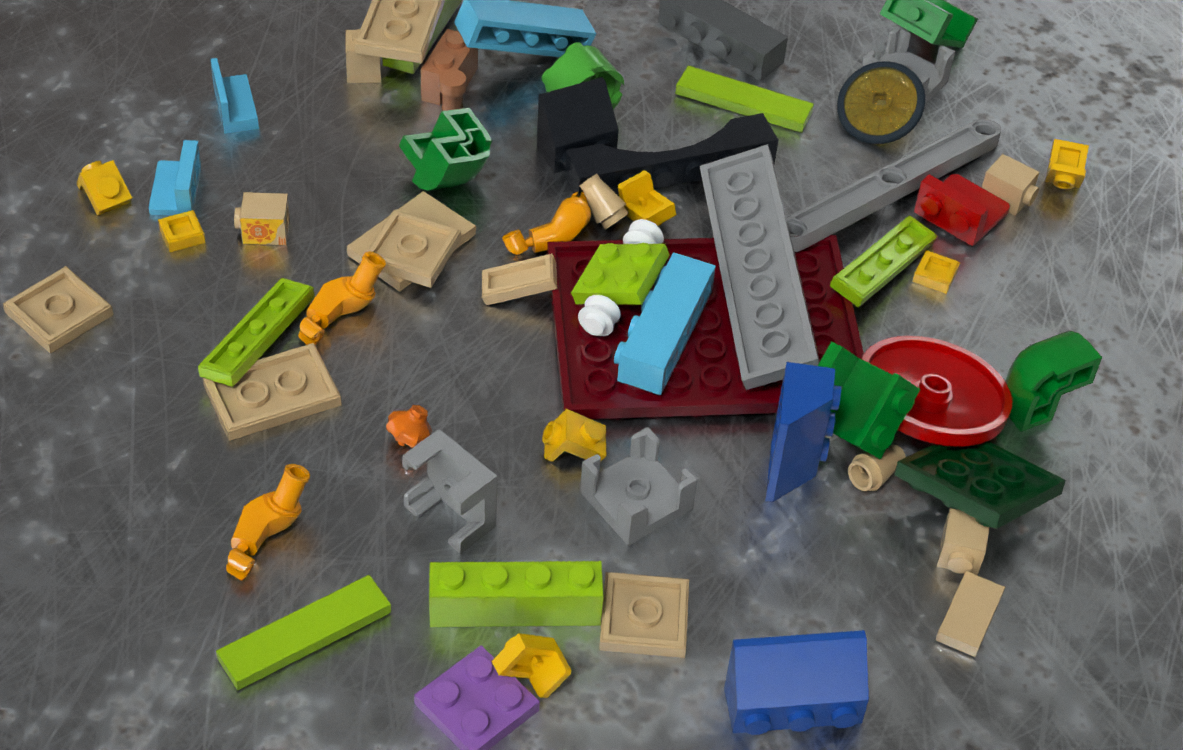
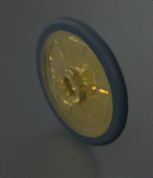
[837,61,926,144]

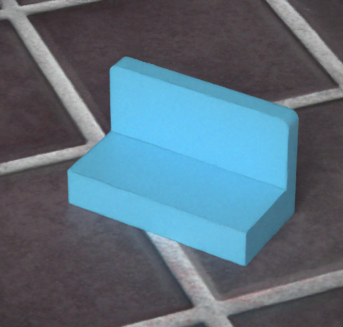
[210,58,259,134]
[148,140,202,216]

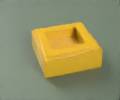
[158,210,205,252]
[912,250,960,294]

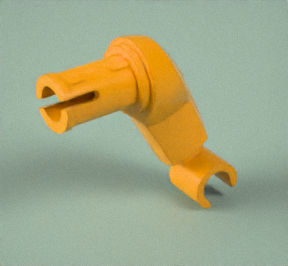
[502,191,591,255]
[298,251,386,345]
[226,464,310,581]

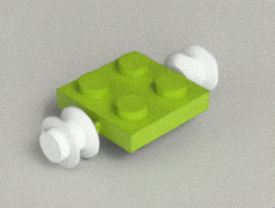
[571,219,670,336]

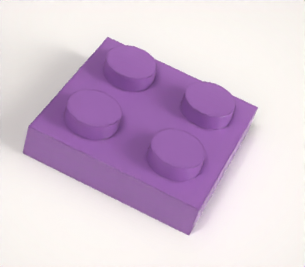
[414,645,540,750]

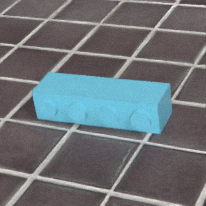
[454,0,597,57]
[614,252,716,395]

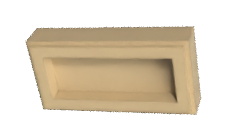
[482,254,557,306]
[936,571,1005,657]

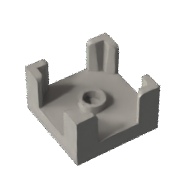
[858,24,955,115]
[580,427,697,546]
[402,429,497,554]

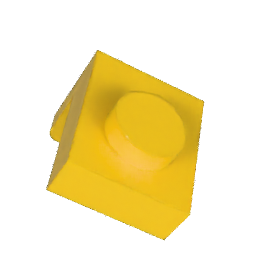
[1045,139,1089,189]
[76,160,132,216]
[618,170,677,226]
[542,409,606,462]
[492,633,571,698]

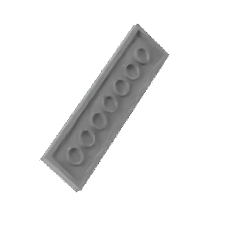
[700,144,820,390]

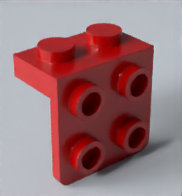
[914,174,1010,246]

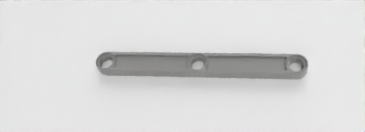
[786,119,1001,252]

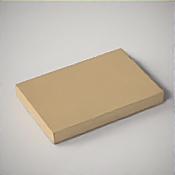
[355,0,445,63]
[347,191,476,292]
[202,343,342,441]

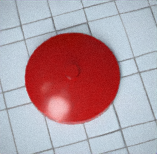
[862,335,1012,446]

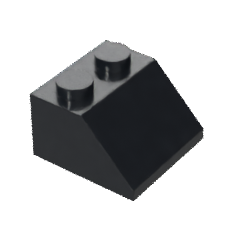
[537,77,619,174]

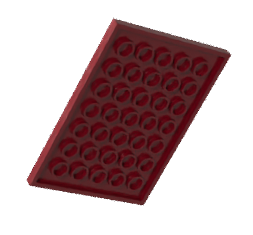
[547,235,864,419]

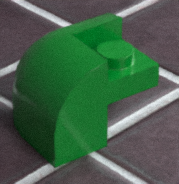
[399,108,492,191]
[1005,330,1102,432]

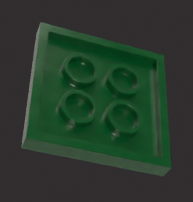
[895,441,1066,529]

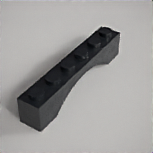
[565,113,779,197]

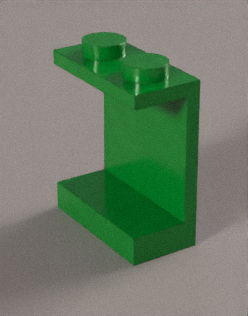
[880,0,978,48]
[818,341,921,459]

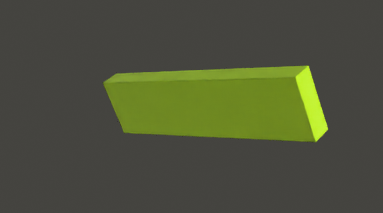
[675,65,814,133]
[829,215,937,308]
[198,278,315,387]
[216,575,391,691]

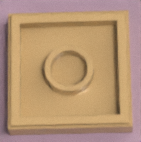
[366,210,461,288]
[3,266,114,354]
[599,572,689,658]

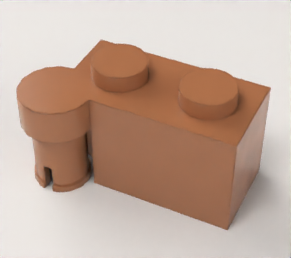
[421,29,478,111]

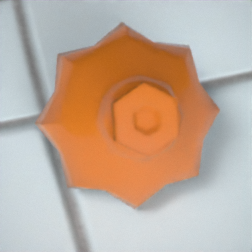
[386,405,432,448]

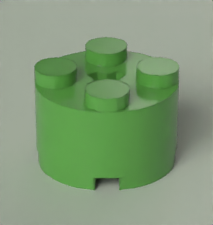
[542,42,624,110]

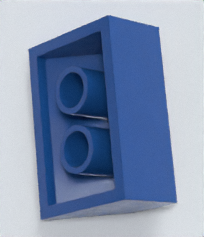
[765,362,841,502]
[724,630,869,735]

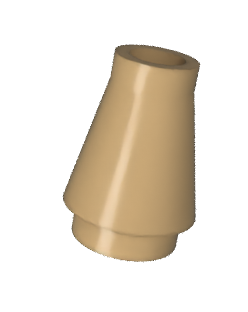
[579,173,628,229]
[848,444,906,491]

